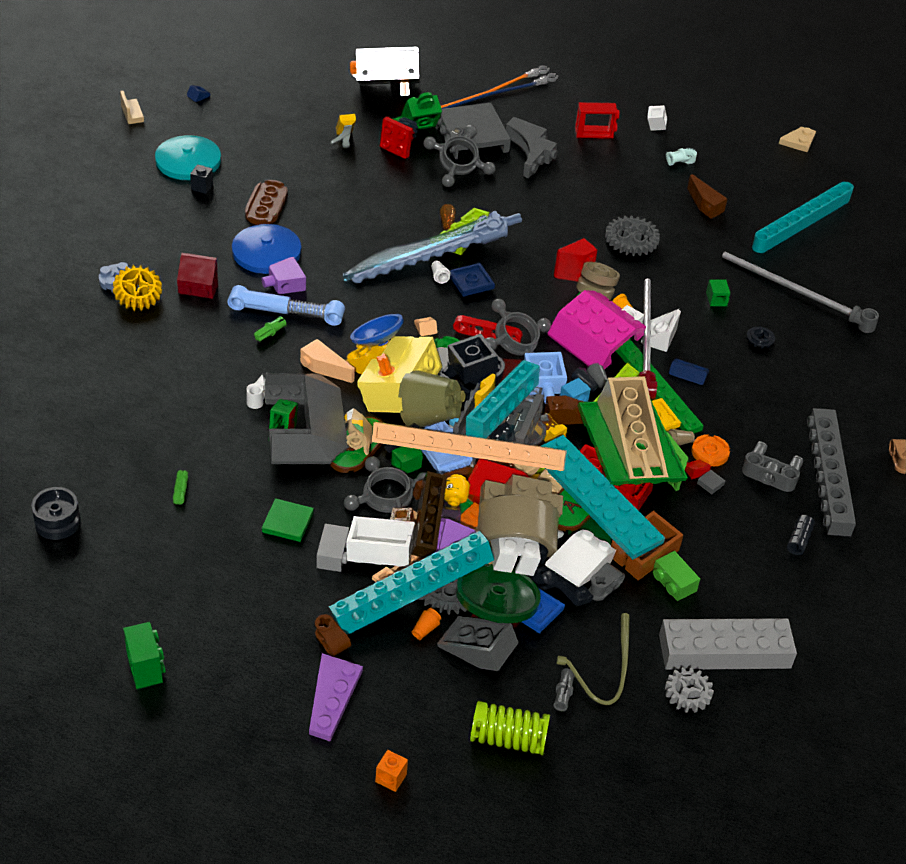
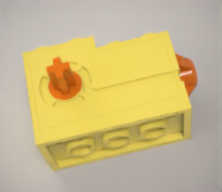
[357,336,442,413]

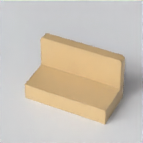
[120,91,144,124]

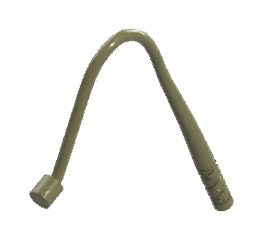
[556,613,629,705]

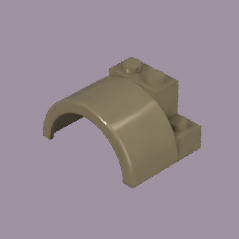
[477,475,563,557]

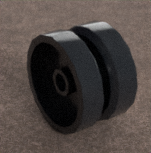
[31,487,81,540]

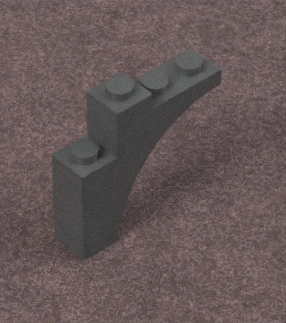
[506,117,558,178]

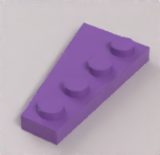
[309,653,363,741]

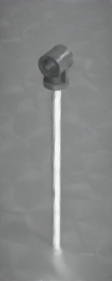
[722,252,879,333]

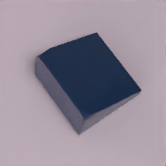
[187,85,211,102]

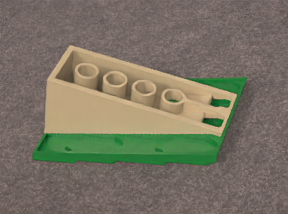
[578,377,688,486]

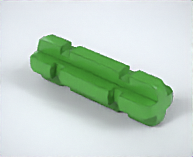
[173,470,188,505]

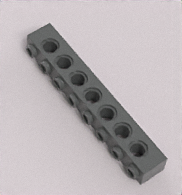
[807,408,856,536]

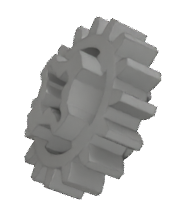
[665,667,714,713]

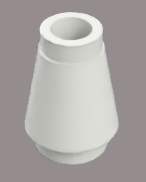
[431,261,450,284]

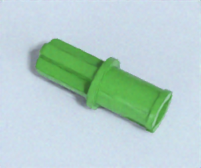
[254,316,287,341]

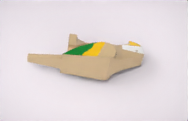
[344,408,372,455]

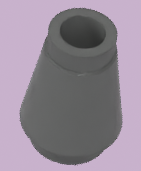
[587,363,608,390]

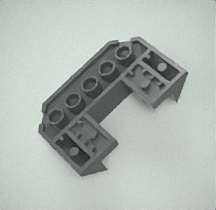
[263,373,348,464]

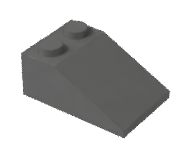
[437,616,519,671]

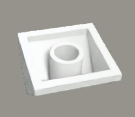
[641,309,681,352]

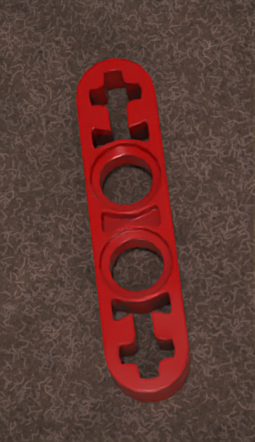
[453,315,523,343]

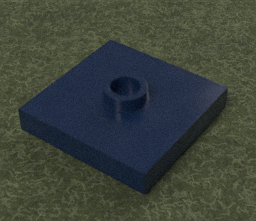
[449,263,495,297]

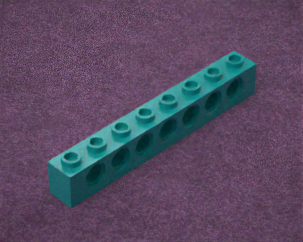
[329,531,494,635]

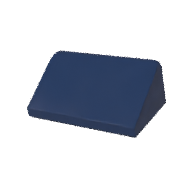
[669,358,709,385]

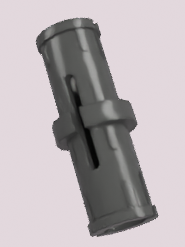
[554,668,575,711]

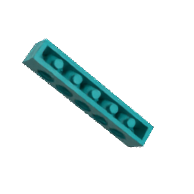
[466,360,540,438]

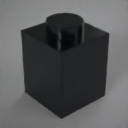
[190,164,213,194]

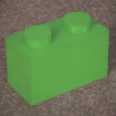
[652,551,700,601]

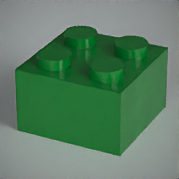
[123,622,165,689]

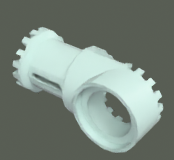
[666,148,697,165]

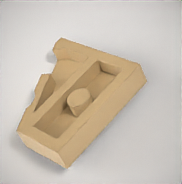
[779,127,816,152]

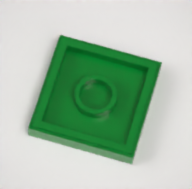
[262,498,314,542]

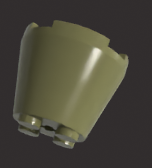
[398,370,465,428]

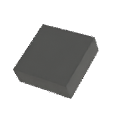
[697,470,725,494]

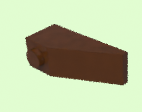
[687,174,727,219]
[544,395,584,425]

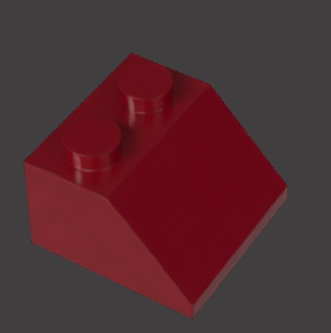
[177,253,218,299]

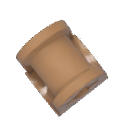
[889,439,906,474]

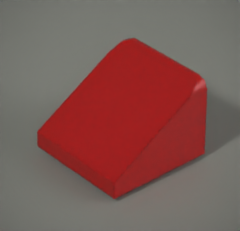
[685,459,711,479]

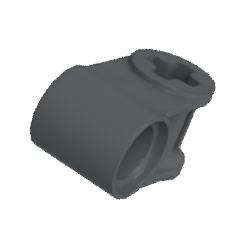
[588,563,625,601]

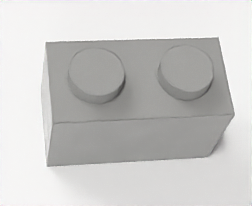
[317,524,349,572]

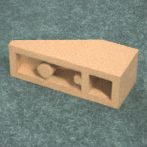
[300,339,355,383]

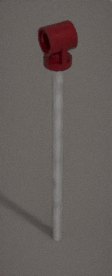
[638,279,657,400]

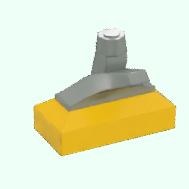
[330,114,356,148]

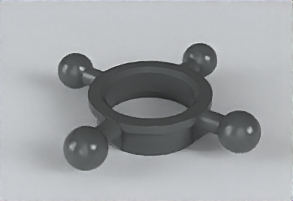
[423,125,496,187]
[485,299,551,356]
[344,456,427,522]

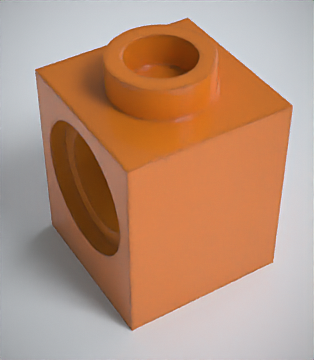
[375,750,408,792]

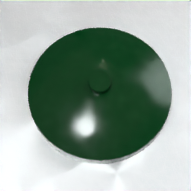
[456,564,541,624]

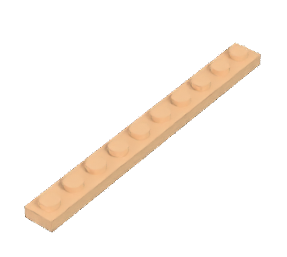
[372,422,567,471]

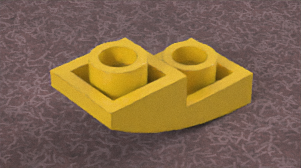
[474,373,495,408]

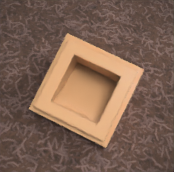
[414,317,437,336]

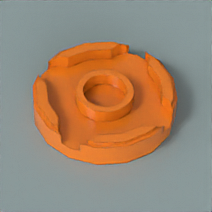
[691,434,730,466]

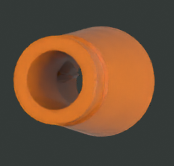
[412,608,441,640]

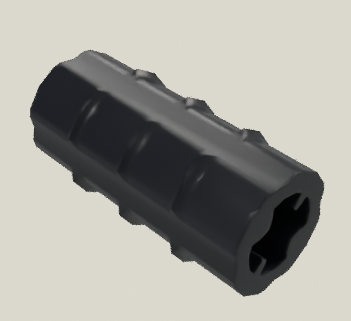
[787,515,815,555]

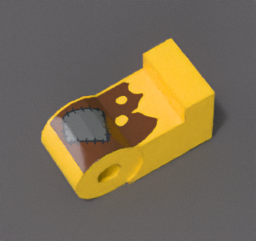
[534,413,567,443]

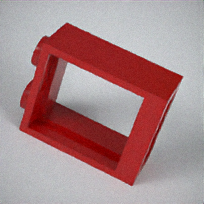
[575,102,620,138]

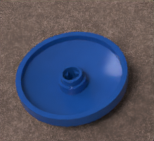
[232,224,301,274]

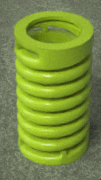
[470,701,550,755]

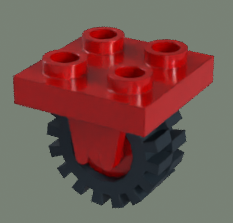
[380,117,418,159]

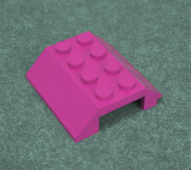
[548,290,646,369]

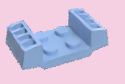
[420,421,476,474]

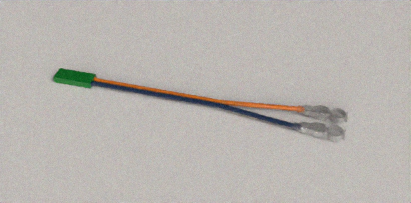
[393,66,558,121]

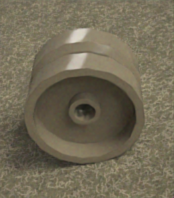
[576,262,620,300]

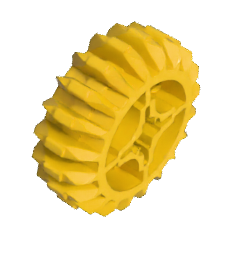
[113,264,162,311]

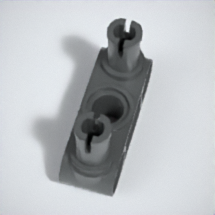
[742,442,803,492]

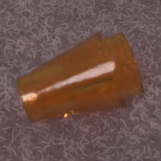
[440,204,456,230]

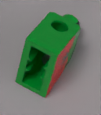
[268,399,298,441]

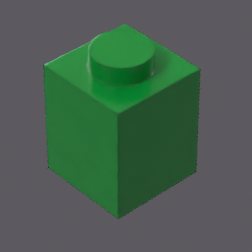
[706,280,730,306]
[391,447,423,474]

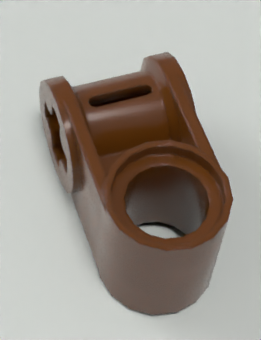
[315,614,351,657]

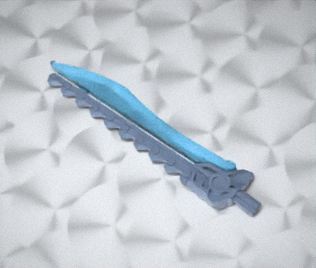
[343,211,522,283]

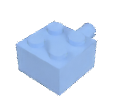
[524,352,567,404]

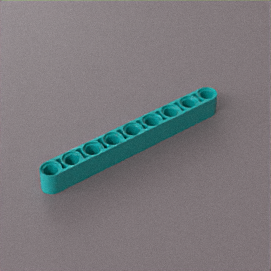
[752,182,854,253]

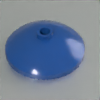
[350,314,404,346]

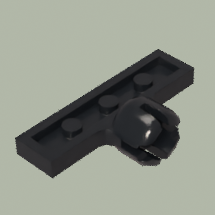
[531,543,594,607]

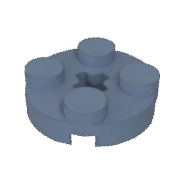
[99,262,131,292]

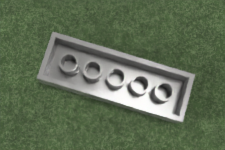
[659,619,797,670]

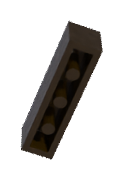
[411,471,447,558]

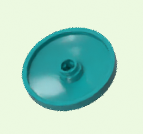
[155,135,221,180]

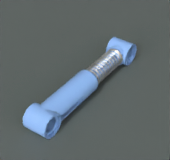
[227,285,345,326]

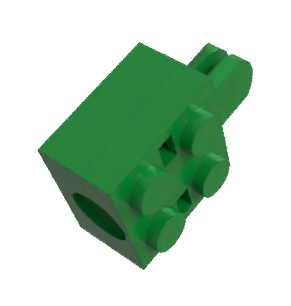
[401,92,442,130]

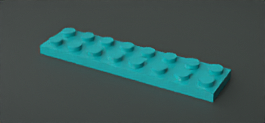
[540,435,665,560]

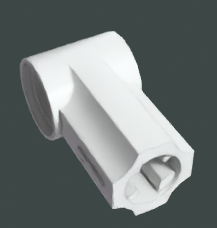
[246,375,265,409]

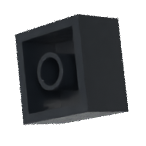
[448,334,498,384]

